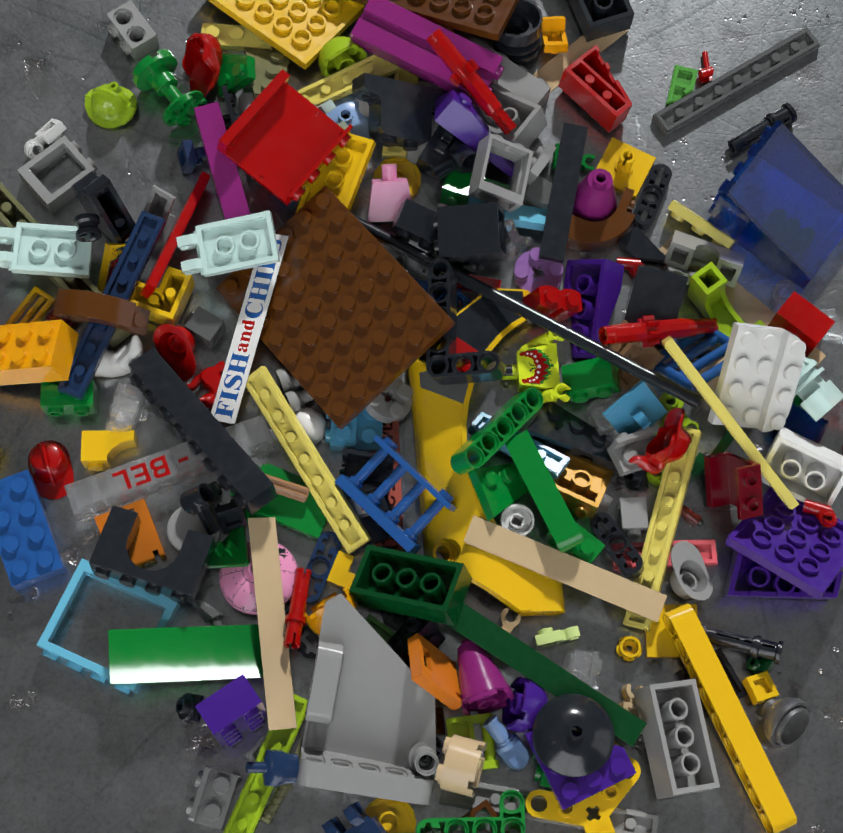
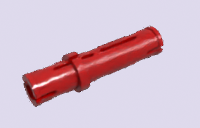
[283,568,312,649]

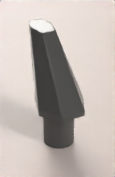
[191,600,223,626]

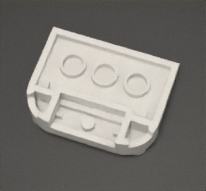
[708,322,806,432]

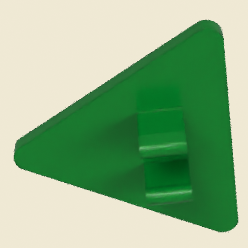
[207,526,250,569]

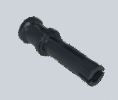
[728,102,797,154]
[703,625,784,665]

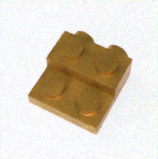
[553,450,614,519]

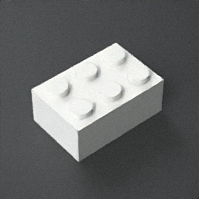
[761,427,843,507]

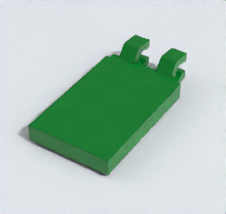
[230,463,327,541]

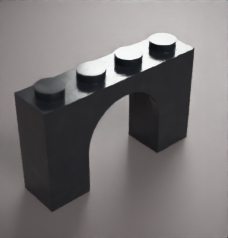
[89,505,215,604]

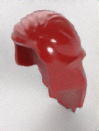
[182,33,223,98]

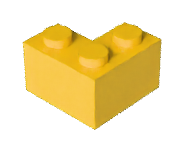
[130,266,195,326]

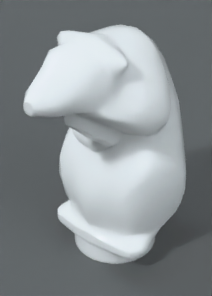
[94,334,143,378]

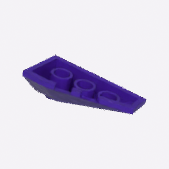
[435,89,514,177]
[564,259,624,359]

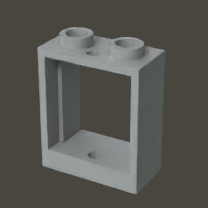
[467,134,534,212]
[17,135,98,215]

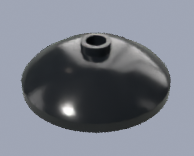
[532,694,615,777]

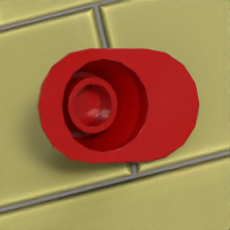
[153,324,196,382]
[28,440,74,500]

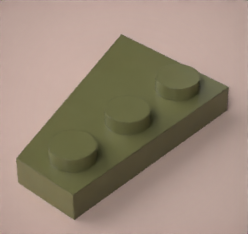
[244,47,291,100]

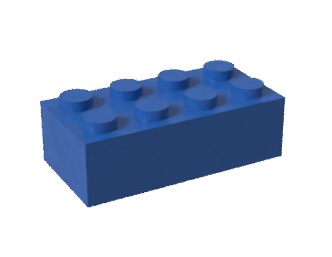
[0,469,67,591]

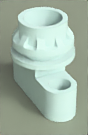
[794,357,843,422]

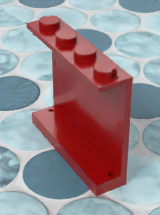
[217,69,353,206]

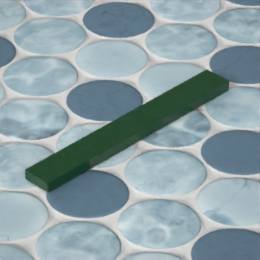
[449,603,647,747]

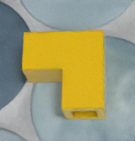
[326,551,355,590]

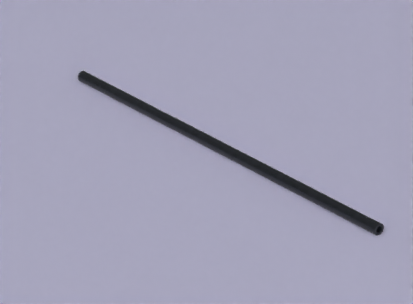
[299,188,703,409]

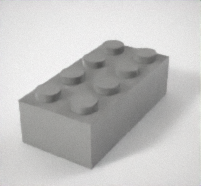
[633,679,720,800]

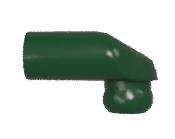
[746,657,775,675]

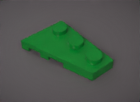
[468,463,529,521]

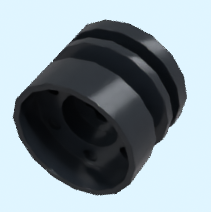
[493,0,543,64]

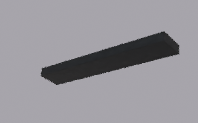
[538,122,588,263]

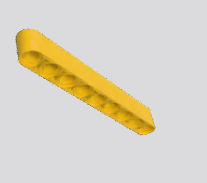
[663,603,797,833]

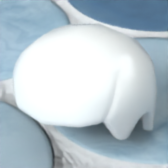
[295,407,327,446]

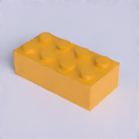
[0,319,79,386]

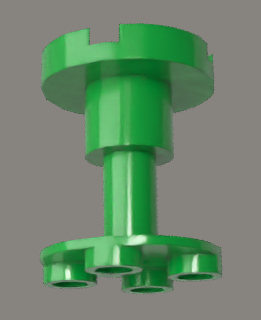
[132,49,207,128]

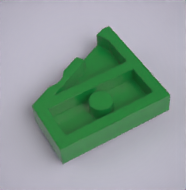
[218,54,256,98]

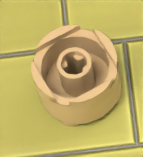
[435,734,487,798]

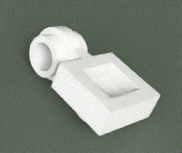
[24,118,67,159]

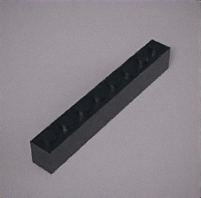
[128,348,277,515]

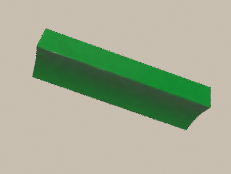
[108,624,264,685]

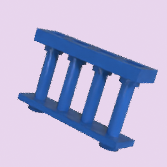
[335,435,457,554]

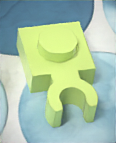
[532,626,580,650]

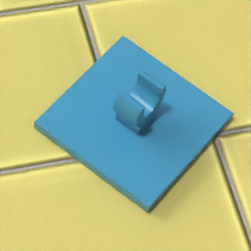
[602,380,668,434]

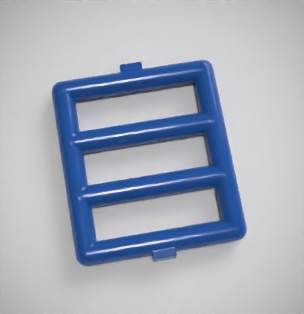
[654,331,730,391]

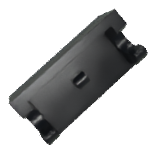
[339,448,395,487]

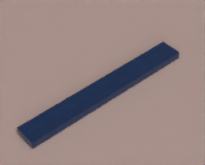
[57,211,166,401]

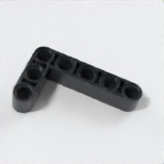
[426,258,506,385]

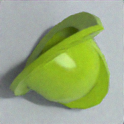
[85,82,138,128]

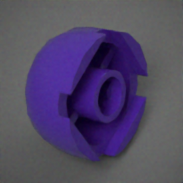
[502,677,549,733]

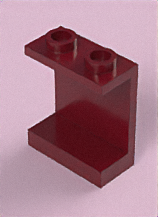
[704,451,763,520]

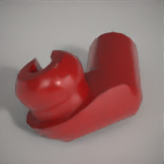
[616,257,644,278]
[802,499,837,528]

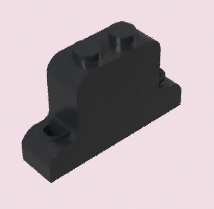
[352,73,448,151]
[71,171,135,243]

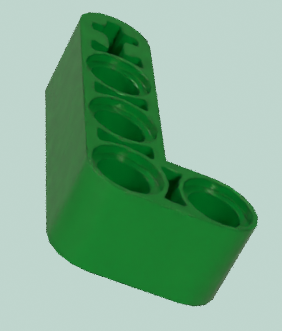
[416,790,526,833]

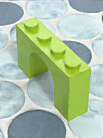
[687,261,765,337]

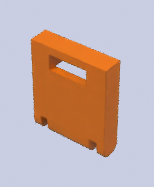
[94,499,167,568]
[407,633,462,710]

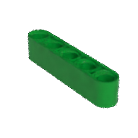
[450,388,544,475]
[505,430,585,553]

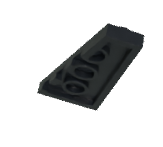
[527,402,618,472]

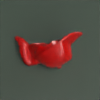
[628,408,691,474]

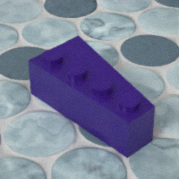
[722,550,843,600]

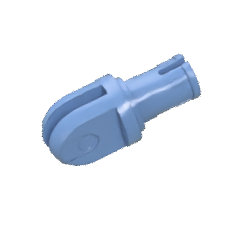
[482,715,530,770]

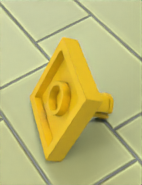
[596,137,656,200]

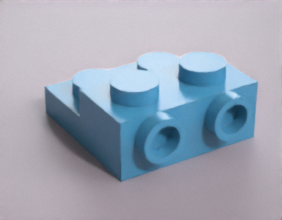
[325,407,383,453]

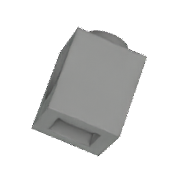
[616,497,649,538]

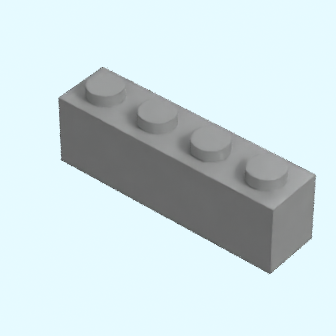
[469,36,551,106]

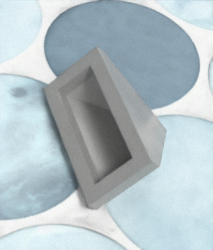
[143,185,176,240]

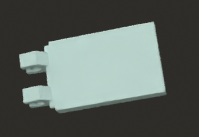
[176,210,280,277]
[0,222,94,278]

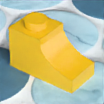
[80,430,138,471]

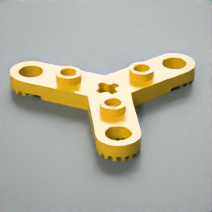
[525,757,641,833]

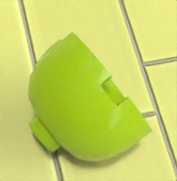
[318,36,367,77]

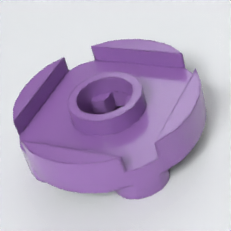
[513,247,563,293]

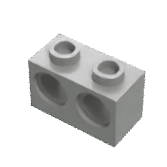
[106,0,159,61]

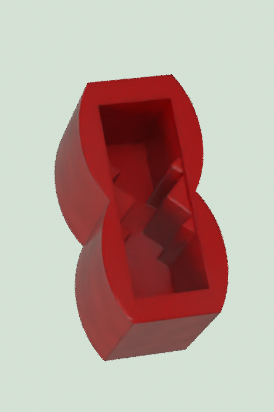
[522,285,582,322]

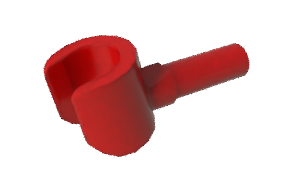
[698,51,714,83]

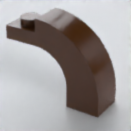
[566,187,636,252]
[53,289,151,336]

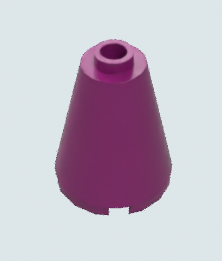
[572,169,617,222]
[457,638,514,716]

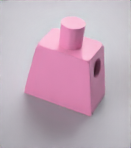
[367,164,412,222]

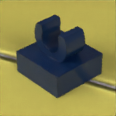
[177,140,206,174]

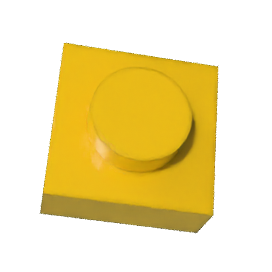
[742,671,779,706]

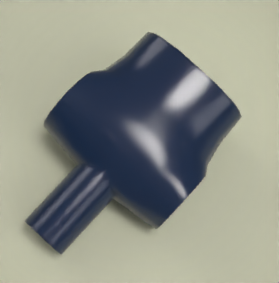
[246,750,299,787]

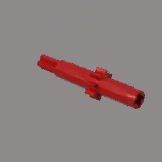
[426,28,517,135]
[598,315,719,348]

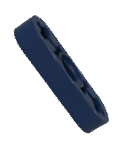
[304,531,342,605]

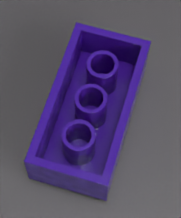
[195,674,267,747]

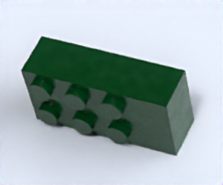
[349,545,472,626]

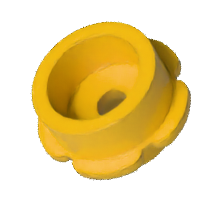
[616,635,642,662]

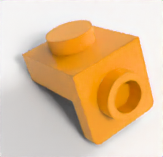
[542,16,568,54]

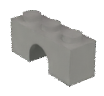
[663,230,745,288]

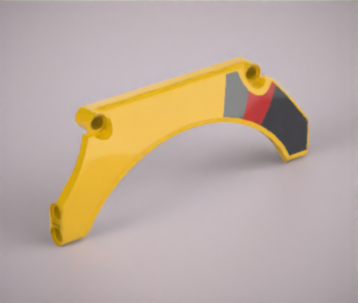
[408,288,566,616]

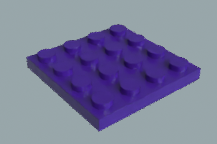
[725,487,843,600]

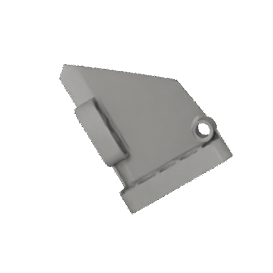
[297,593,439,805]

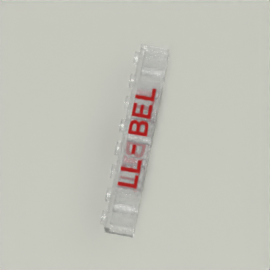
[64,415,275,521]

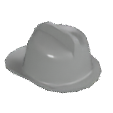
[670,541,713,601]

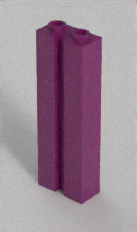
[350,0,504,106]
[194,102,250,220]

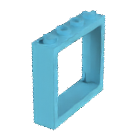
[37,558,181,694]

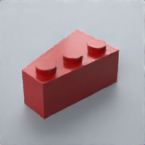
[558,44,632,133]

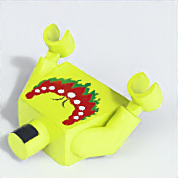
[502,331,571,403]

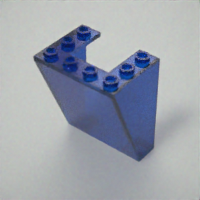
[708,120,843,289]

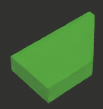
[665,65,698,107]

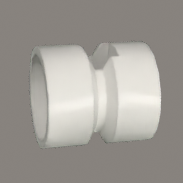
[498,504,535,538]

